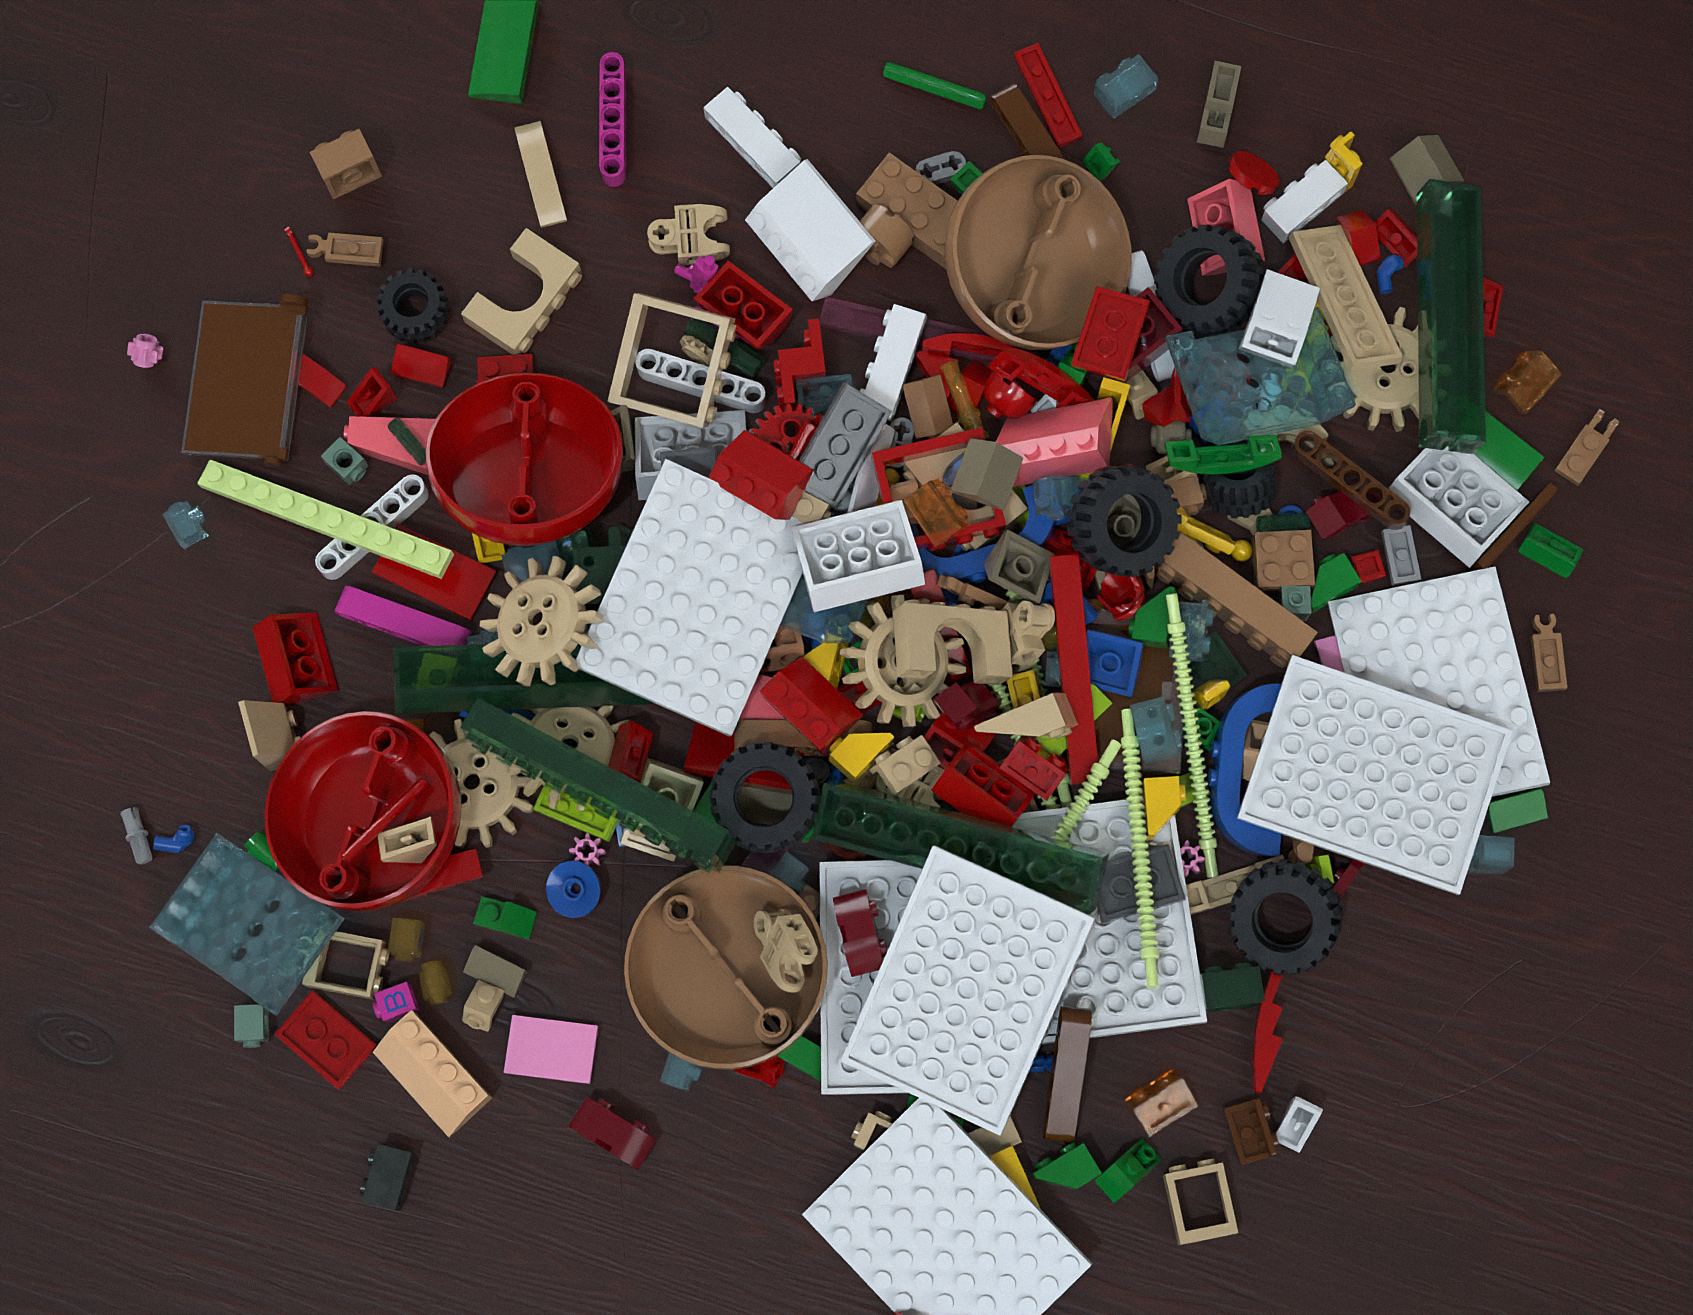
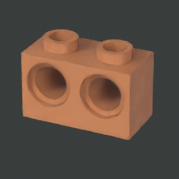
[759,623,804,674]

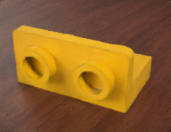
[1325,132,1363,192]

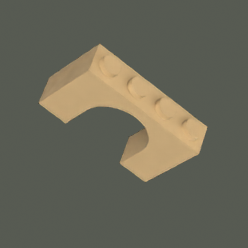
[461,228,582,355]
[903,423,1028,551]
[893,600,1013,685]

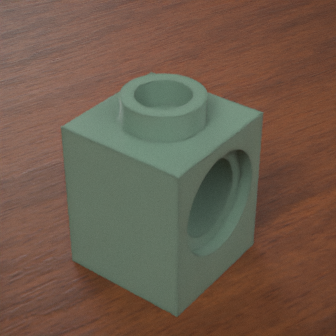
[321,437,368,485]
[1277,586,1311,621]
[234,1004,269,1048]

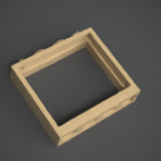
[607,293,736,428]

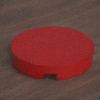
[1228,151,1279,195]

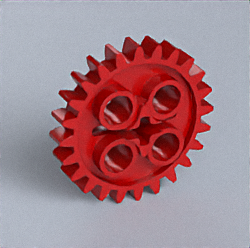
[749,403,822,453]

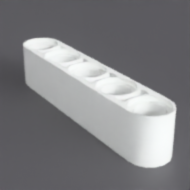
[1125,250,1183,382]
[635,349,766,413]
[315,475,429,580]

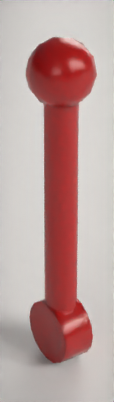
[284,226,314,277]

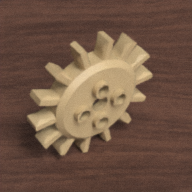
[1322,307,1452,432]
[480,556,604,687]
[840,595,966,727]
[503,685,629,811]
[429,718,534,849]

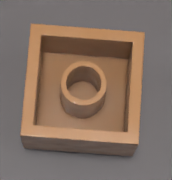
[310,129,382,200]
[1251,530,1315,595]

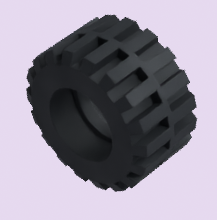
[377,268,450,344]
[1204,462,1276,519]

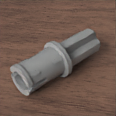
[120,807,152,865]

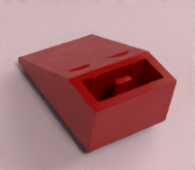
[924,684,1003,770]

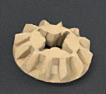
[680,335,713,367]

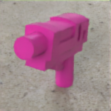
[674,255,718,294]

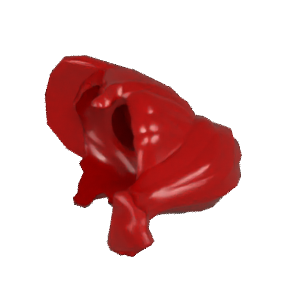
[1097,572,1145,621]

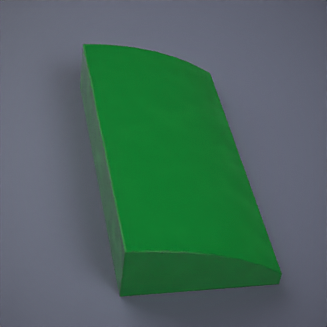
[468,0,539,104]
[1418,388,1544,491]

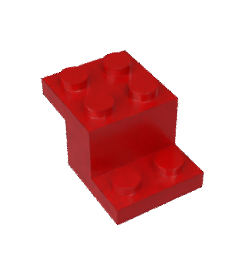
[773,319,827,411]

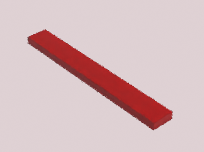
[1049,554,1098,785]

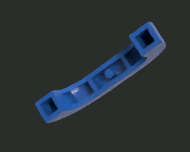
[910,480,1057,584]
[1207,684,1282,857]

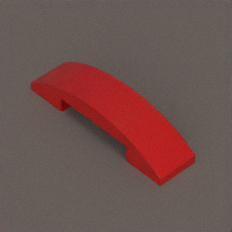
[922,333,1017,358]
[989,347,1095,408]
[293,350,347,408]

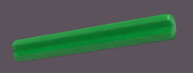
[883,62,986,109]

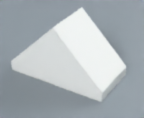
[1276,1096,1323,1153]

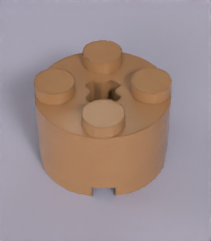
[860,204,915,268]

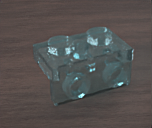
[1169,600,1214,662]

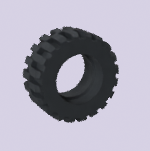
[1154,225,1266,335]
[1067,465,1182,577]
[709,742,821,853]
[1228,859,1343,976]

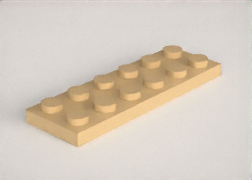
[1289,225,1403,371]

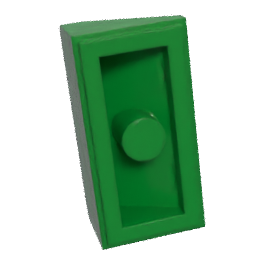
[1518,522,1584,578]
[1486,788,1548,834]

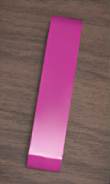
[599,52,626,187]
[334,586,472,659]

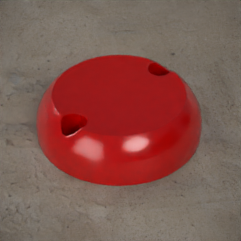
[426,373,623,546]
[265,711,461,911]

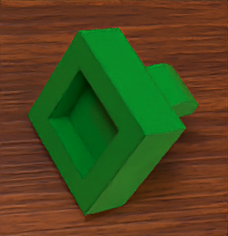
[1082,142,1120,181]

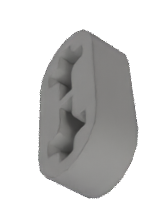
[915,151,966,185]
[886,418,914,471]

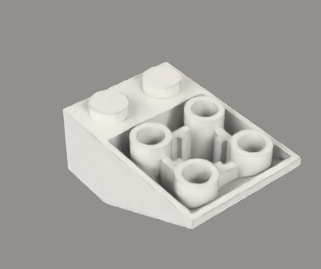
[1238,269,1320,368]

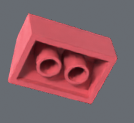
[1187,179,1265,276]

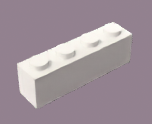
[703,87,801,188]
[860,304,927,422]

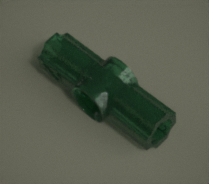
[684,318,765,379]

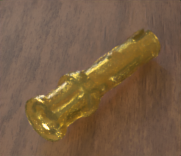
[940,359,990,439]

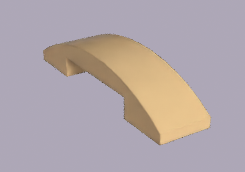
[515,121,567,228]
[1186,855,1284,915]

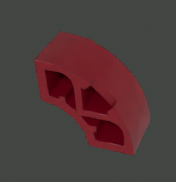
[1305,478,1381,539]
[934,680,999,731]
[833,889,888,977]
[568,1097,656,1170]

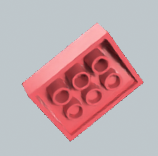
[996,398,1113,487]

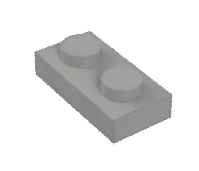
[1381,525,1421,586]

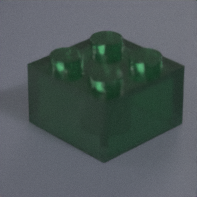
[1200,962,1265,1014]

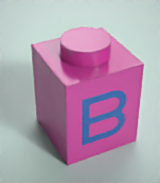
[372,982,420,1023]

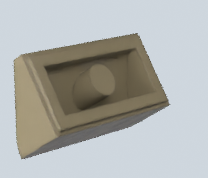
[463,945,527,998]

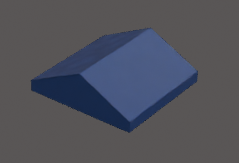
[1086,629,1144,697]

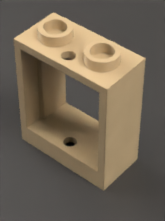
[302,927,390,1000]
[1163,1159,1238,1245]

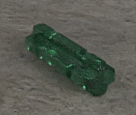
[387,418,426,466]
[1256,513,1310,532]

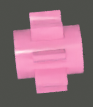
[127,334,163,368]
[569,833,606,866]
[1180,840,1205,878]

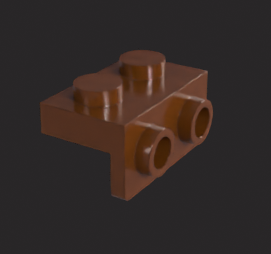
[1223,1098,1279,1166]

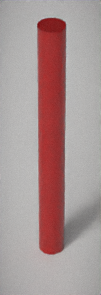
[341,778,429,863]

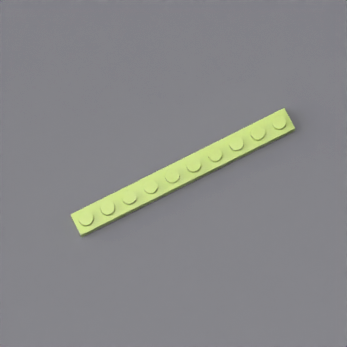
[198,460,454,579]

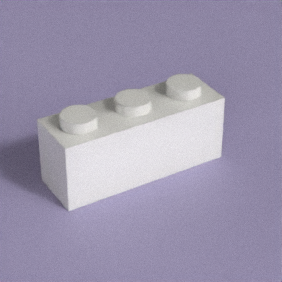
[1262,160,1348,243]

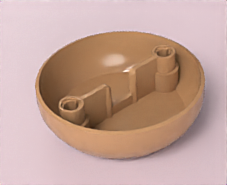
[944,155,1132,350]
[624,866,828,1070]

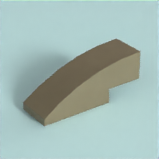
[1197,61,1241,148]

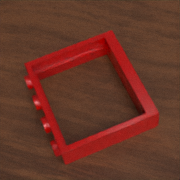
[871,427,1006,551]

